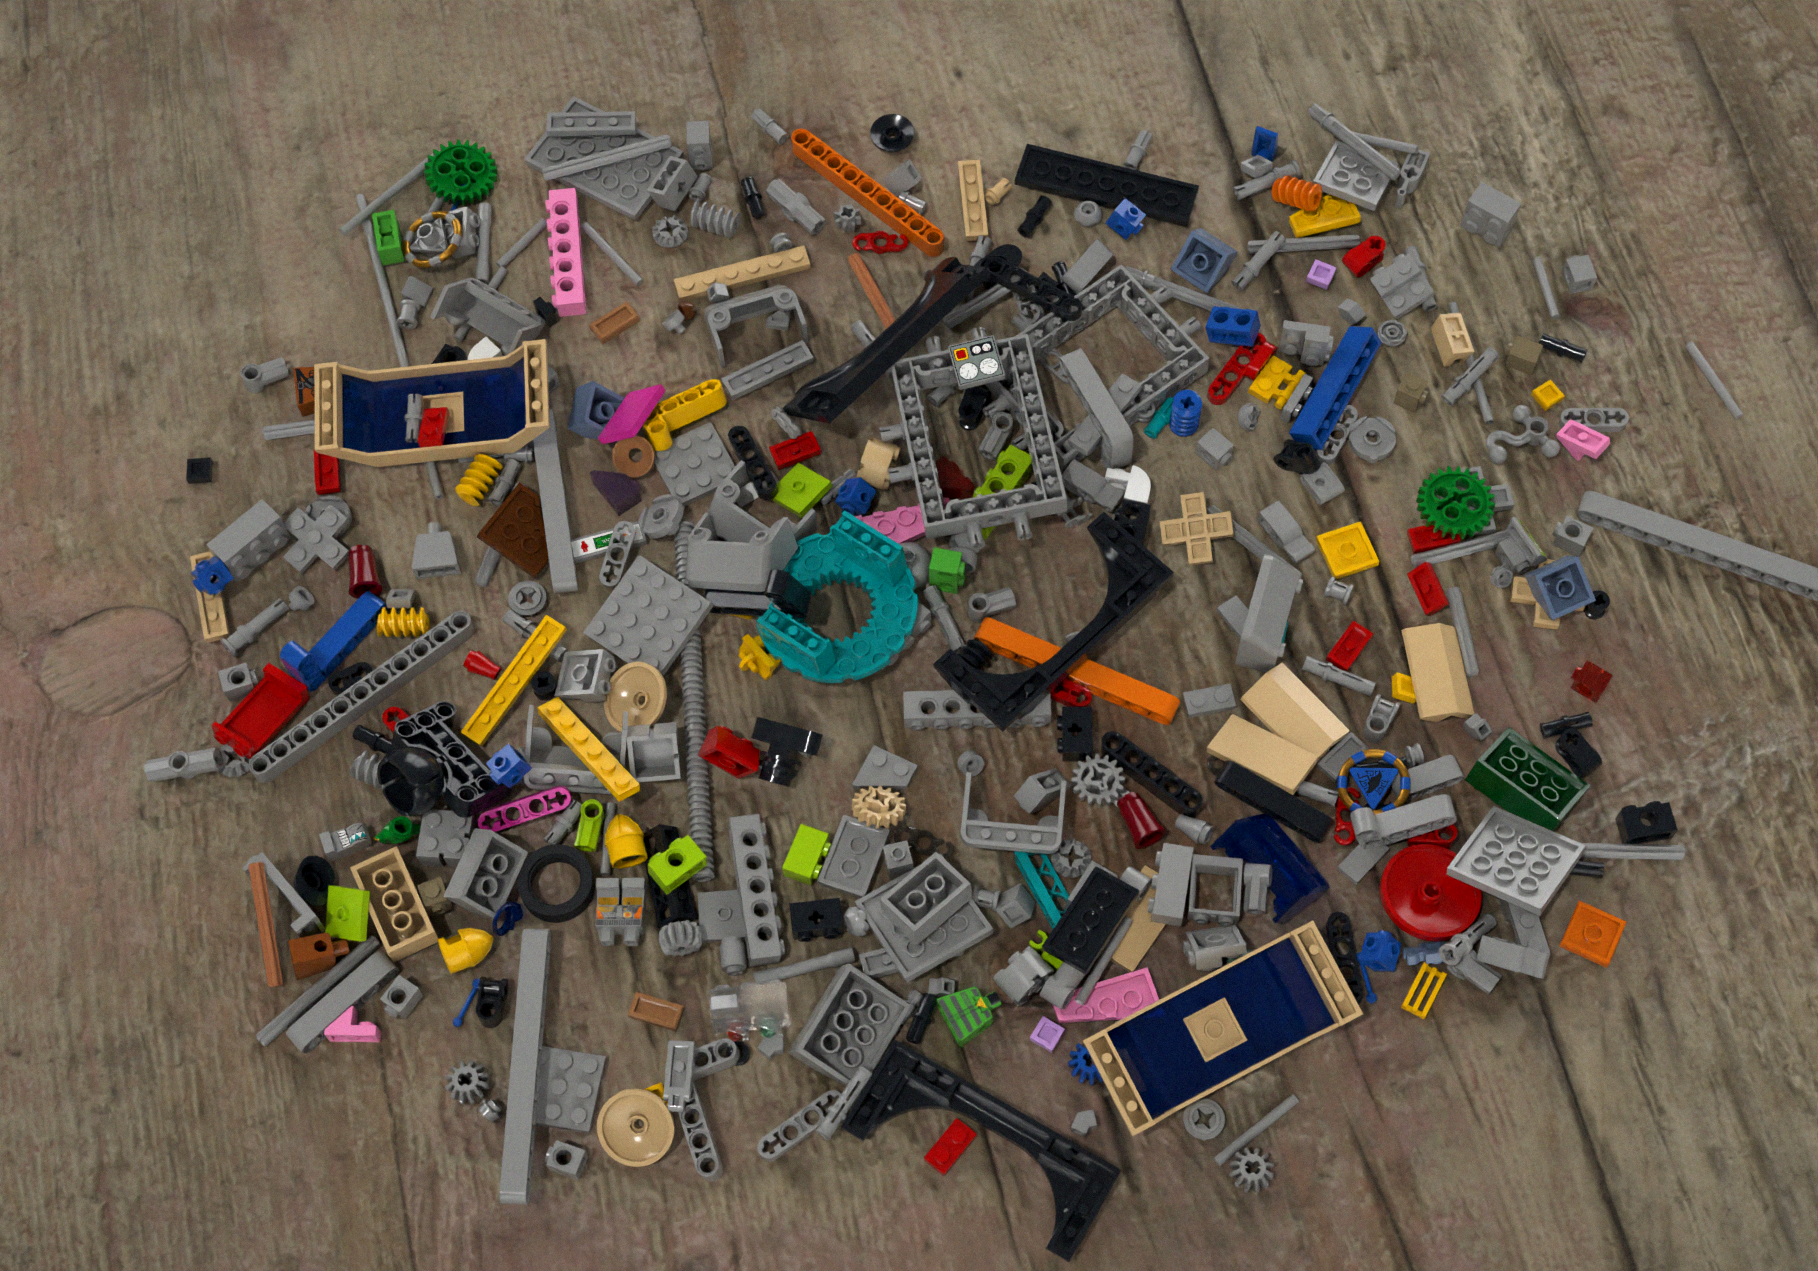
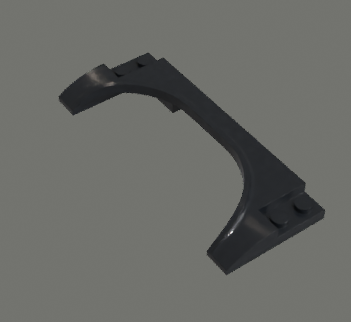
[783,257,990,424]
[933,512,1174,732]
[841,1039,1121,1262]

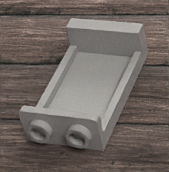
[242,852,325,938]

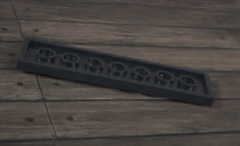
[1015,144,1199,227]

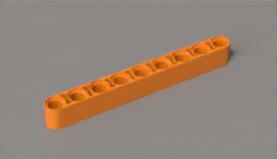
[791,129,944,257]
[973,617,1180,725]

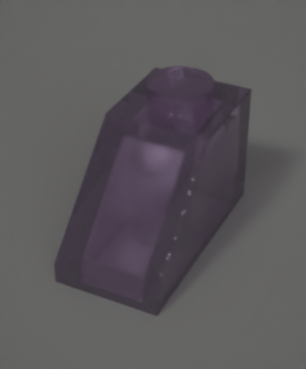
[590,470,642,516]

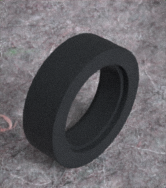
[517,844,595,923]

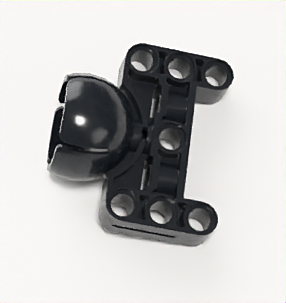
[377,701,515,818]

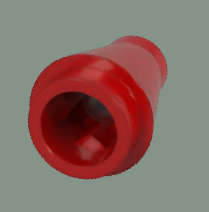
[463,650,501,680]

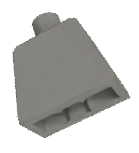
[412,522,461,579]

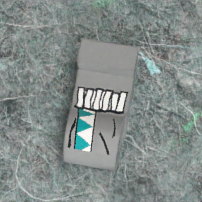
[319,823,372,862]

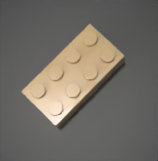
[350,846,439,963]

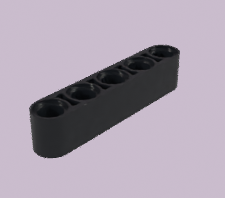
[1101,731,1203,818]
[1214,760,1333,843]

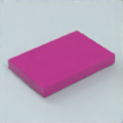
[598,384,665,444]

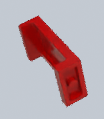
[212,663,310,759]

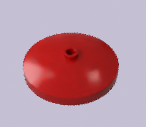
[1379,844,1482,941]

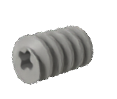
[690,199,741,239]
[349,750,405,790]

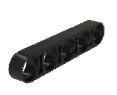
[985,257,1082,321]

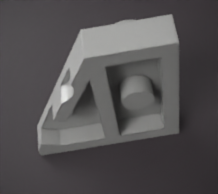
[852,745,918,790]

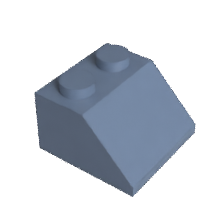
[1170,228,1238,293]
[567,381,625,442]
[1525,555,1596,620]

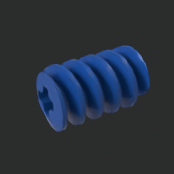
[1169,390,1202,437]

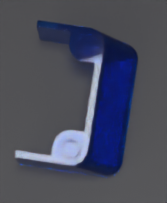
[1210,814,1329,923]

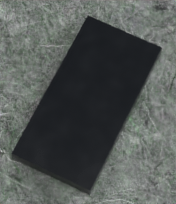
[1042,866,1139,975]

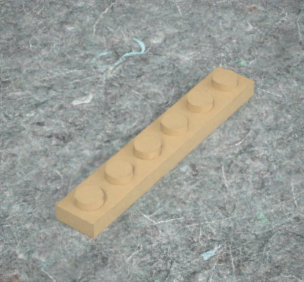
[674,246,811,302]

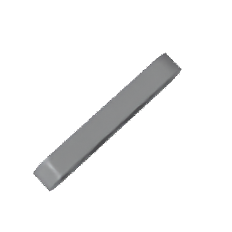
[757,1090,843,1162]

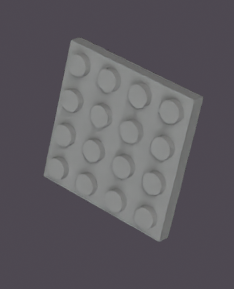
[583,555,714,676]
[1446,806,1586,916]
[854,853,993,983]

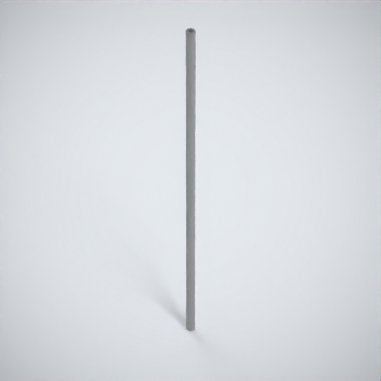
[356,194,444,499]

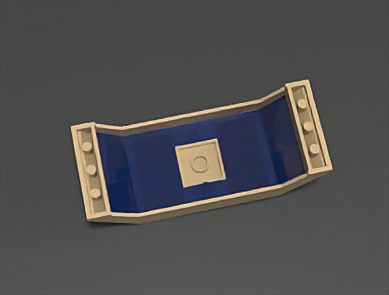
[314,339,550,467]
[1083,920,1363,1136]

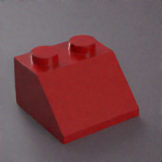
[697,726,759,779]

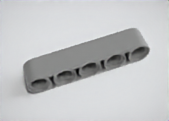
[286,950,399,1054]

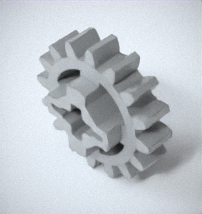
[1071,754,1125,808]

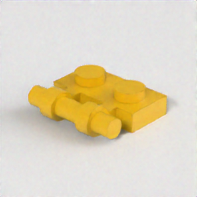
[1248,355,1306,410]

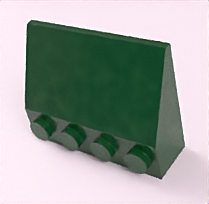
[1465,727,1590,832]

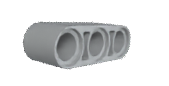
[1061,239,1113,294]
[1391,755,1464,802]

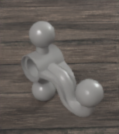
[1486,405,1560,464]

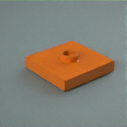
[1559,900,1627,968]

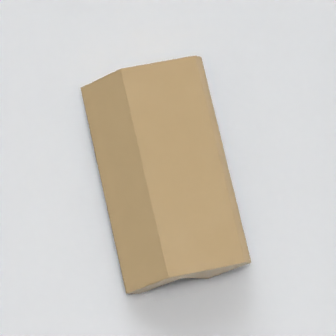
[1401,623,1474,723]
[1240,662,1350,761]

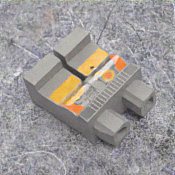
[595,878,647,946]

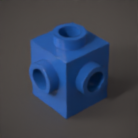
[1105,198,1146,240]
[835,477,876,516]
[191,556,234,595]
[486,744,532,788]
[1359,930,1402,971]

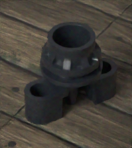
[751,717,823,787]

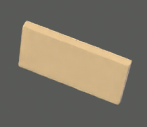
[1207,714,1318,795]
[1100,865,1187,973]

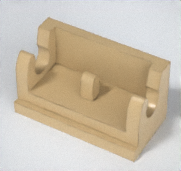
[1431,313,1474,367]

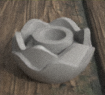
[1074,201,1102,227]
[1377,320,1407,347]
[1238,402,1260,431]
[843,906,869,937]

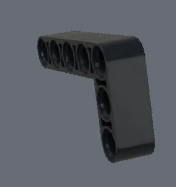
[704,569,812,618]

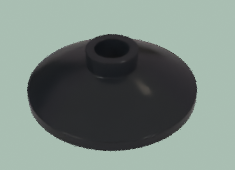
[870,114,914,152]

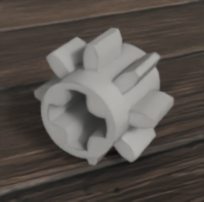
[834,204,862,233]

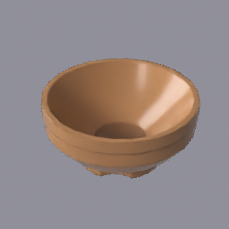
[612,435,655,477]

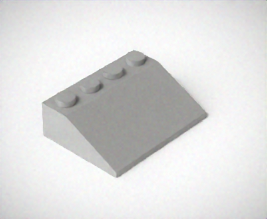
[788,963,911,1091]

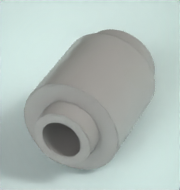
[719,936,747,976]

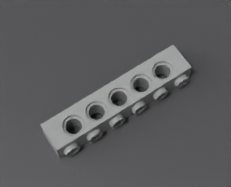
[903,690,1051,730]
[728,814,785,967]

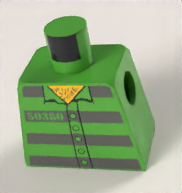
[937,987,1002,1048]

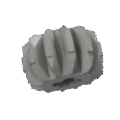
[658,920,702,957]
[445,1060,489,1105]
[1229,1148,1274,1193]

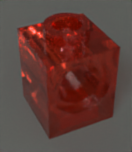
[1570,660,1613,703]

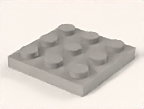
[1313,140,1398,211]
[654,422,735,507]
[536,1046,607,1134]

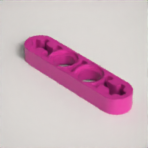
[478,785,572,832]

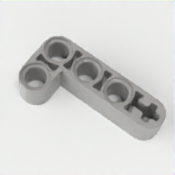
[1350,794,1457,849]

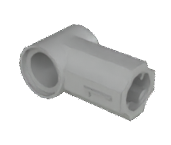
[240,357,290,393]
[978,412,1013,461]
[967,587,1016,623]
[1243,863,1272,915]
[1446,950,1502,995]

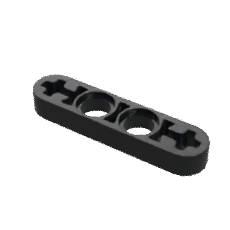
[728,426,778,500]
[1326,912,1363,1005]

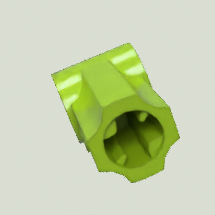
[574,799,605,852]

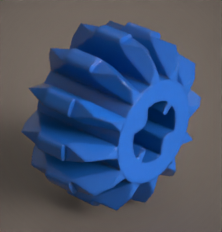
[1068,1043,1103,1086]

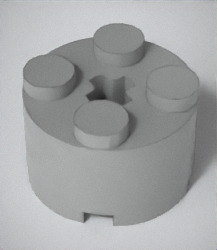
[993,946,1054,1006]

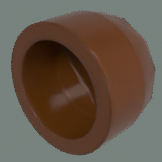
[678,302,697,321]

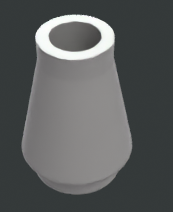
[1175,814,1214,845]

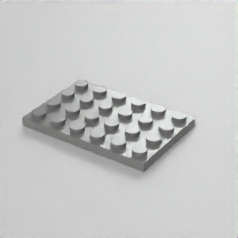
[524,96,684,221]

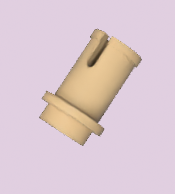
[984,178,1012,205]

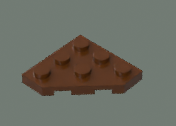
[477,482,549,579]

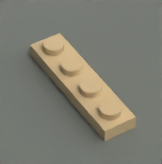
[958,159,988,241]
[190,551,230,643]

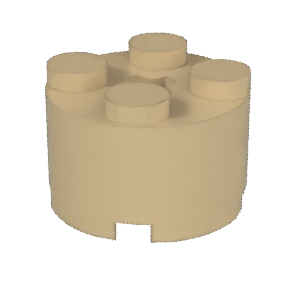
[856,436,901,490]

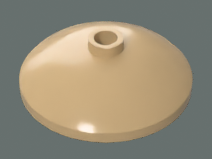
[604,662,667,732]
[597,1089,675,1167]

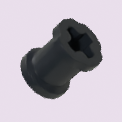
[1584,590,1610,620]

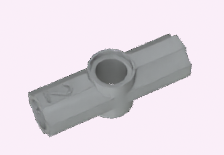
[766,179,826,235]
[144,747,222,782]

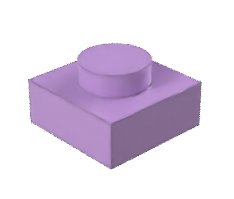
[1306,259,1336,290]
[1030,1016,1065,1053]

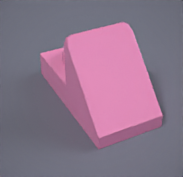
[1556,419,1610,461]
[324,1006,381,1042]

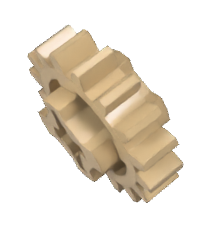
[852,786,906,829]

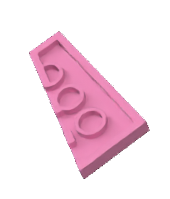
[854,497,950,544]
[1052,967,1165,1023]

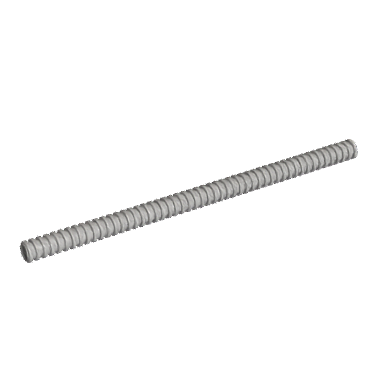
[674,521,715,882]

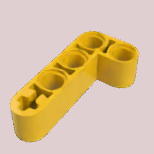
[642,379,727,451]

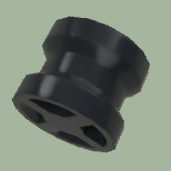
[531,671,557,701]

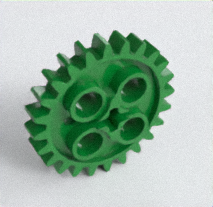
[424,139,497,206]
[1416,466,1496,540]

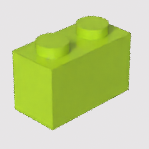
[782,824,832,886]

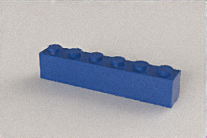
[1289,326,1382,450]

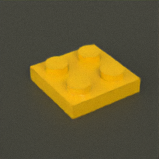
[1316,521,1380,580]

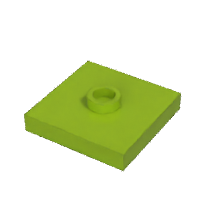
[770,463,833,518]
[325,885,370,942]

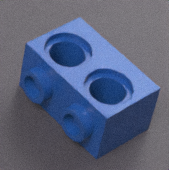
[1205,306,1261,347]

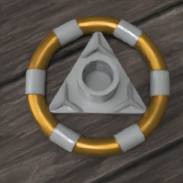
[402,211,462,268]

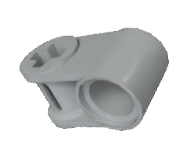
[1363,694,1400,743]

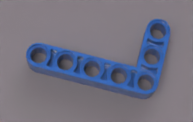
[280,591,389,692]

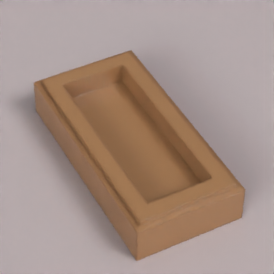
[589,301,640,345]
[628,992,685,1032]

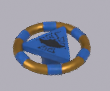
[1337,749,1410,815]

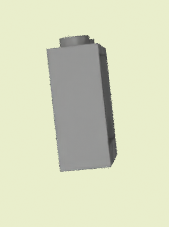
[1187,854,1243,926]

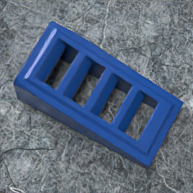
[1251,126,1278,162]

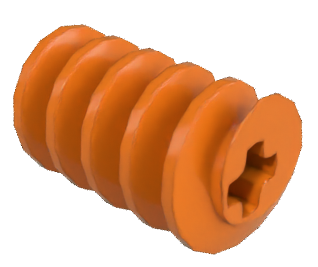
[1271,175,1322,212]

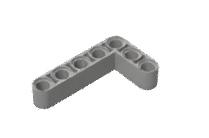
[1058,348,1134,470]
[665,1038,741,1182]

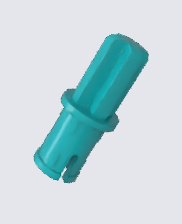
[1144,397,1174,439]

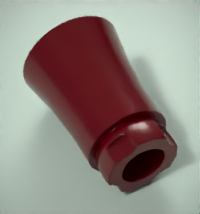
[348,544,382,599]
[1117,792,1166,849]

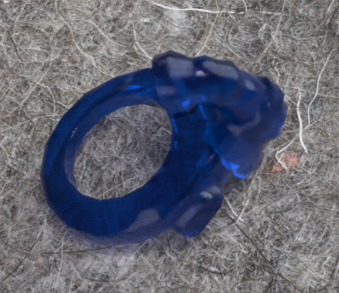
[492,902,524,936]

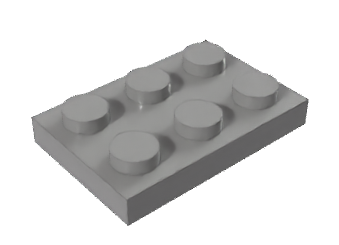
[817,814,890,899]

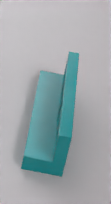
[1014,851,1069,930]

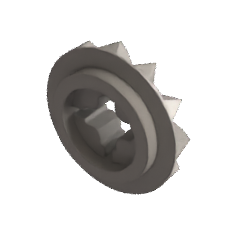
[652,215,688,248]
[508,581,547,617]
[218,744,250,777]
[1051,838,1091,878]
[1183,1098,1225,1141]

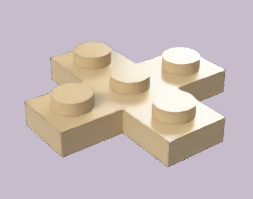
[1160,492,1234,566]
[1510,559,1585,630]

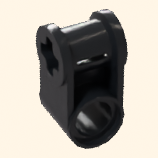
[958,386,991,431]
[1273,439,1321,474]
[1555,729,1602,778]
[476,977,508,1028]

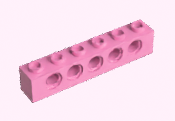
[545,188,587,317]

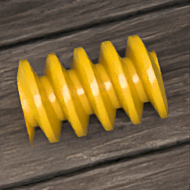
[455,454,503,506]
[377,607,430,637]

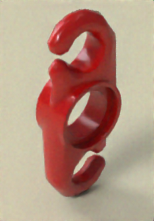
[852,231,909,254]
[1333,787,1360,846]

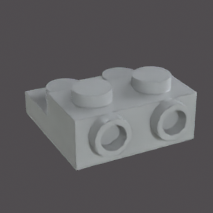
[427,207,480,258]
[1370,254,1436,320]
[1278,320,1334,366]
[554,649,616,702]
[1183,924,1247,971]

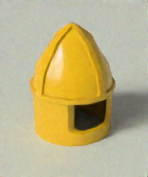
[605,814,648,869]
[437,928,494,974]

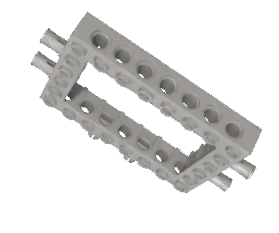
[982,265,1209,472]
[879,327,1067,550]

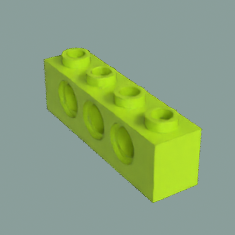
[972,444,1033,540]

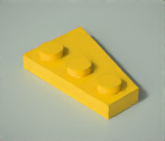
[1289,194,1361,238]

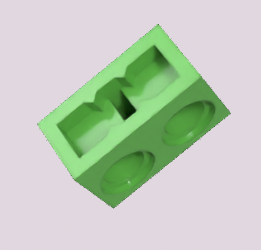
[372,210,405,266]
[929,547,966,594]

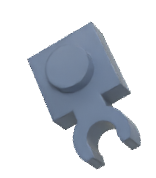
[1402,941,1451,965]

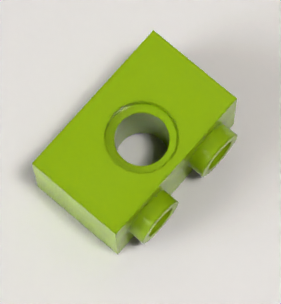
[648,835,707,895]

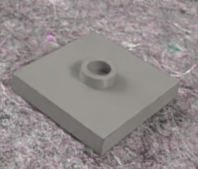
[698,890,745,943]

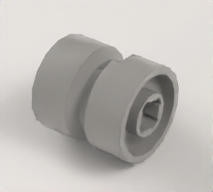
[949,532,979,573]

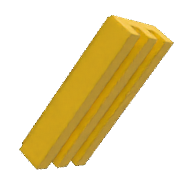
[1401,962,1447,1019]

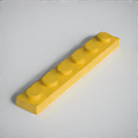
[461,615,567,747]
[537,697,640,802]

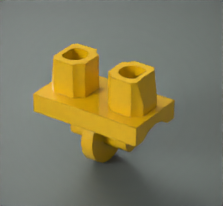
[738,634,781,681]

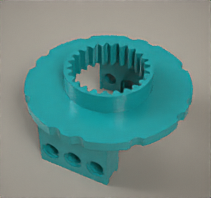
[756,510,919,683]

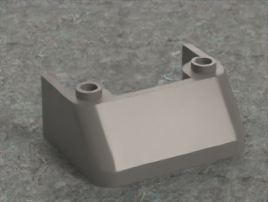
[431,278,546,356]
[704,285,808,368]
[707,460,817,543]
[686,513,798,592]
[1235,553,1303,673]
[524,705,628,794]
[961,772,1066,854]

